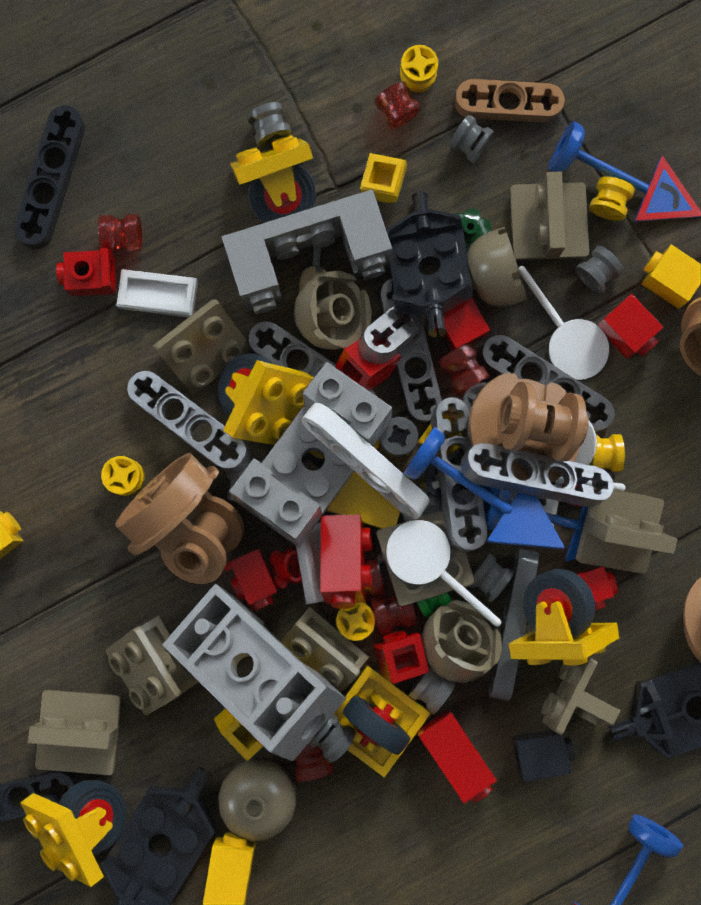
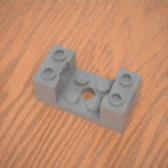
[221,189,392,314]
[229,362,392,547]
[162,583,346,761]

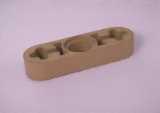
[454,79,565,123]

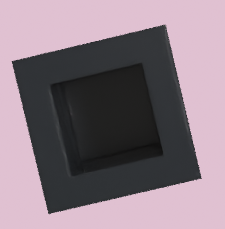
[511,729,575,782]

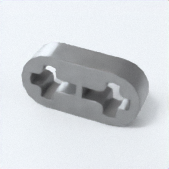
[358,306,421,364]

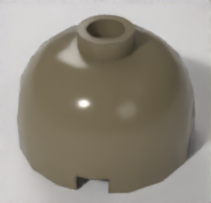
[467,227,527,307]
[294,271,372,350]
[421,600,502,683]
[218,759,297,842]

